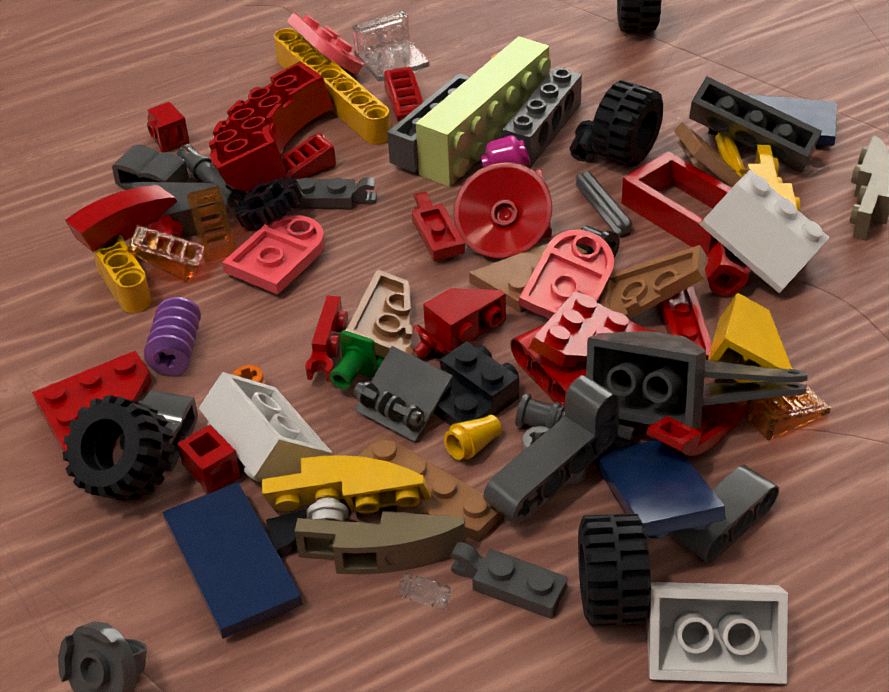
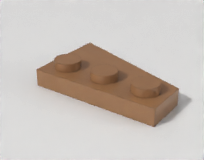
[674,122,741,187]
[469,243,588,313]
[600,245,706,319]
[345,269,413,358]

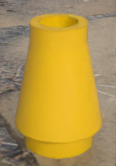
[444,415,502,460]

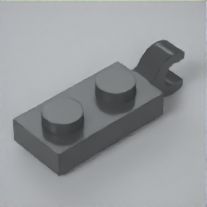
[293,177,377,209]
[451,542,568,619]

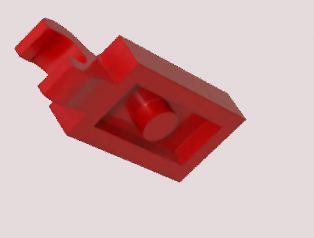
[412,191,465,261]
[305,295,348,382]

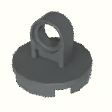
[58,621,147,692]

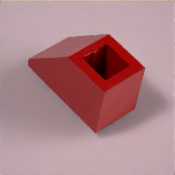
[423,288,506,352]

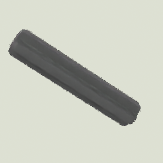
[576,171,633,236]

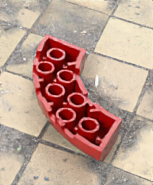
[209,61,333,191]

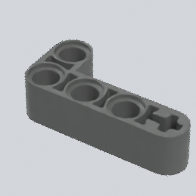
[483,375,619,524]

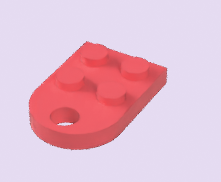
[287,12,364,75]
[222,215,325,294]
[518,230,614,319]

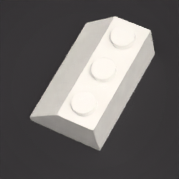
[699,170,829,293]
[199,372,333,482]
[646,582,788,684]

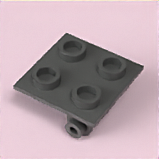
[354,346,454,442]

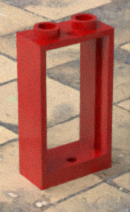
[621,151,731,257]

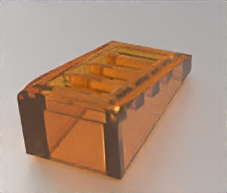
[187,186,236,263]
[126,225,205,283]
[745,384,831,441]

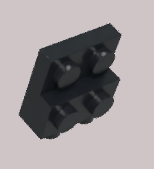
[433,341,519,426]

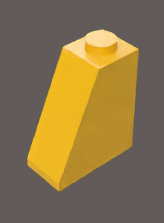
[708,293,792,401]

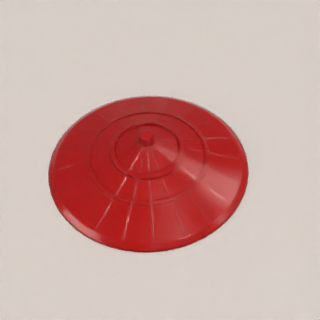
[454,162,552,258]

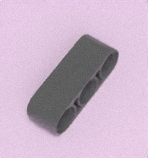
[672,465,779,563]

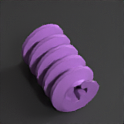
[144,297,201,376]

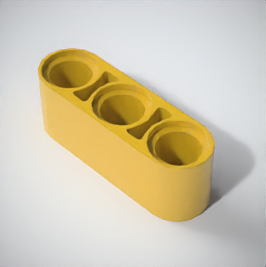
[93,234,152,313]

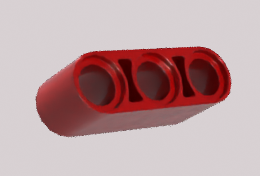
[510,325,586,406]

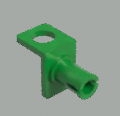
[329,330,384,390]

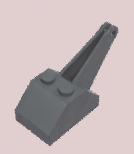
[586,331,808,430]

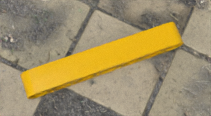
[274,28,390,145]

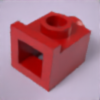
[147,102,190,152]
[177,425,241,494]

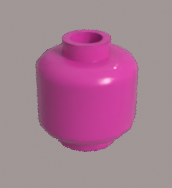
[481,135,530,167]

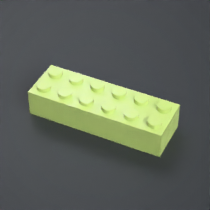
[416,36,551,187]

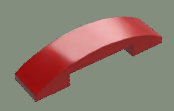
[646,400,753,456]

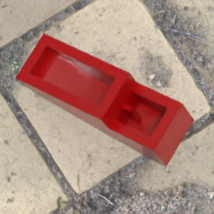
[65,185,177,252]

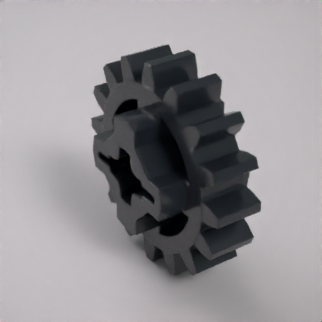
[234,176,303,230]

